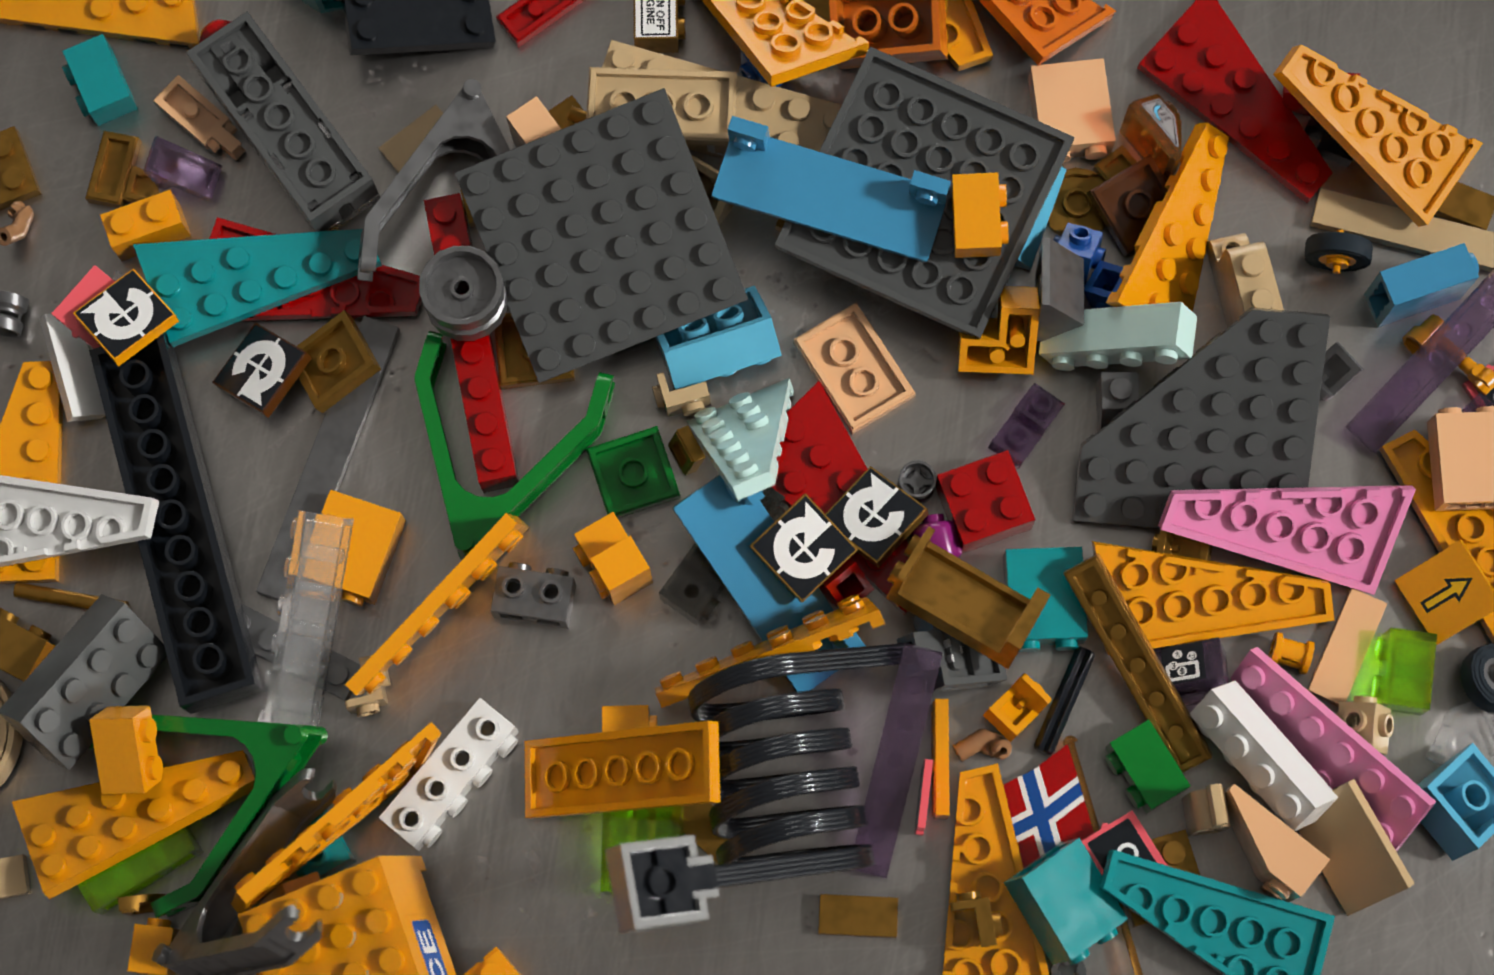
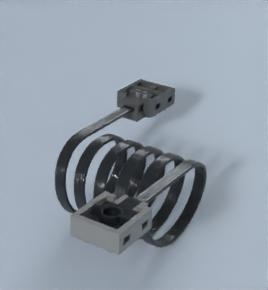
[605,616,1008,934]

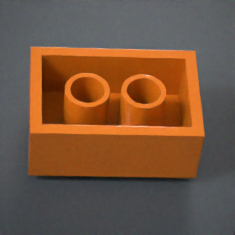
[829,0,948,69]

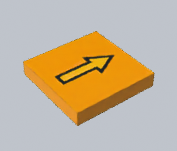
[1394,540,1494,645]

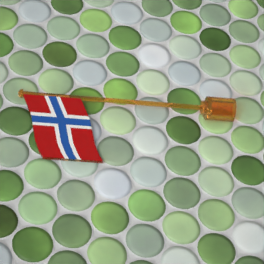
[1003,735,1143,975]

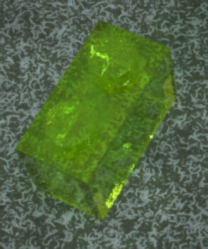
[1371,627,1437,716]

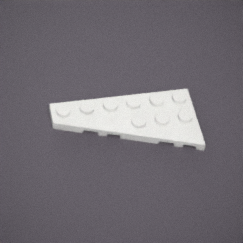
[0,475,159,567]

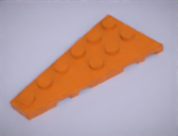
[979,0,1116,66]

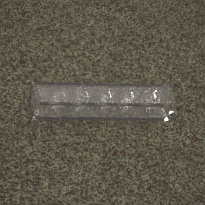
[258,510,354,726]

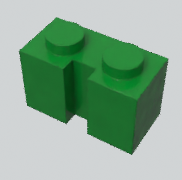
[1105,720,1191,814]

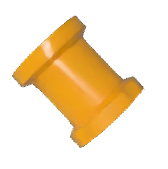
[1268,632,1315,675]

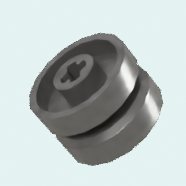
[419,246,507,341]

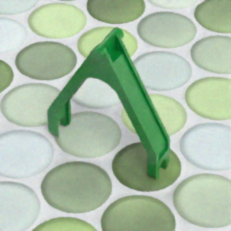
[414,331,615,560]
[89,714,328,918]

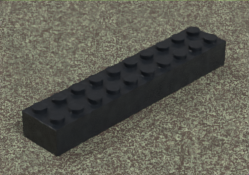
[89,332,265,714]

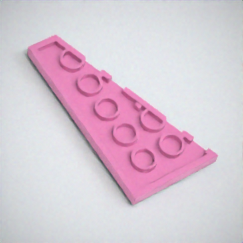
[1158,485,1416,595]
[1230,647,1437,852]

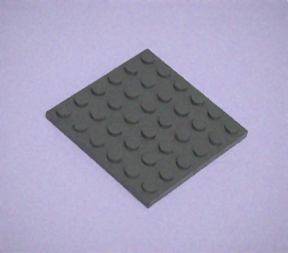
[774,47,1075,339]
[455,88,749,383]

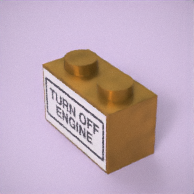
[634,0,685,53]

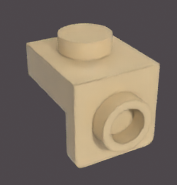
[652,372,711,417]
[345,655,391,717]

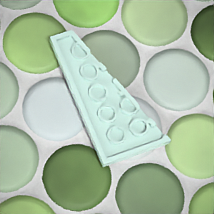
[687,378,794,501]

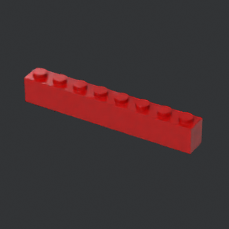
[423,193,519,493]

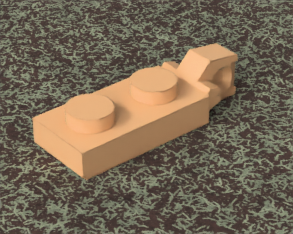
[153,75,246,161]

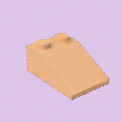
[1225,784,1330,902]

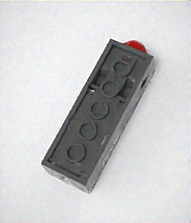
[186,11,380,232]

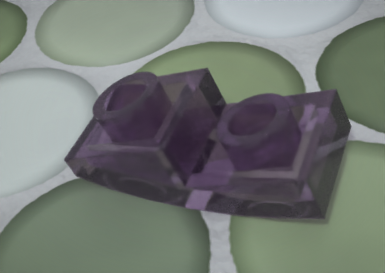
[988,382,1065,469]

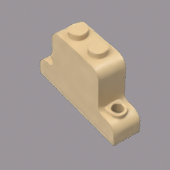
[1206,233,1284,328]

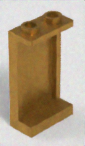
[886,526,1051,669]

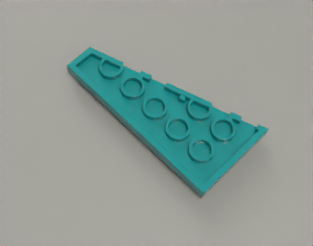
[133,229,382,347]

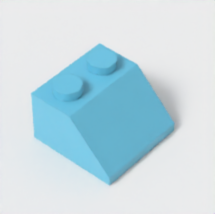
[1418,743,1494,861]

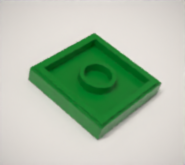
[586,426,681,518]

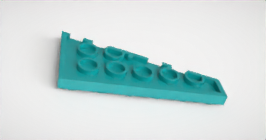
[1099,850,1335,975]

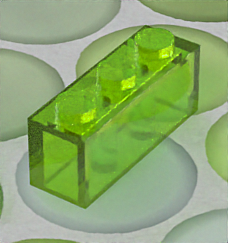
[78,826,203,915]

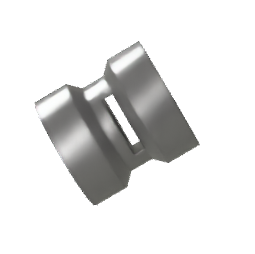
[0,291,29,338]
[897,460,937,505]

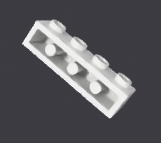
[1189,680,1339,831]
[379,698,519,851]

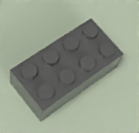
[0,594,167,770]

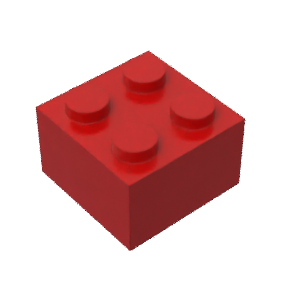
[935,450,1036,554]

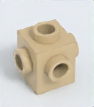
[1336,696,1394,755]

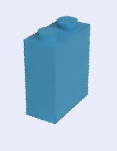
[1364,243,1479,328]

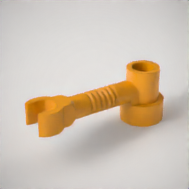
[1402,314,1494,395]

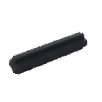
[1034,646,1095,755]

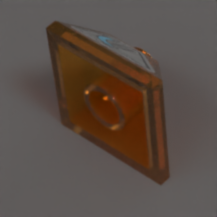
[1119,93,1182,181]

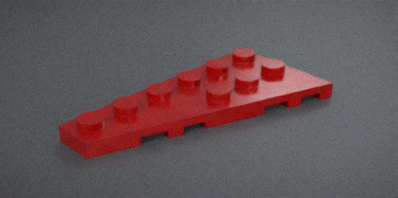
[1137,0,1333,204]
[209,217,422,321]
[769,381,909,615]

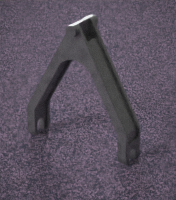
[357,79,510,282]
[152,768,337,975]

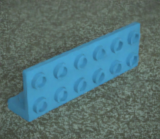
[712,116,951,262]
[673,474,865,692]

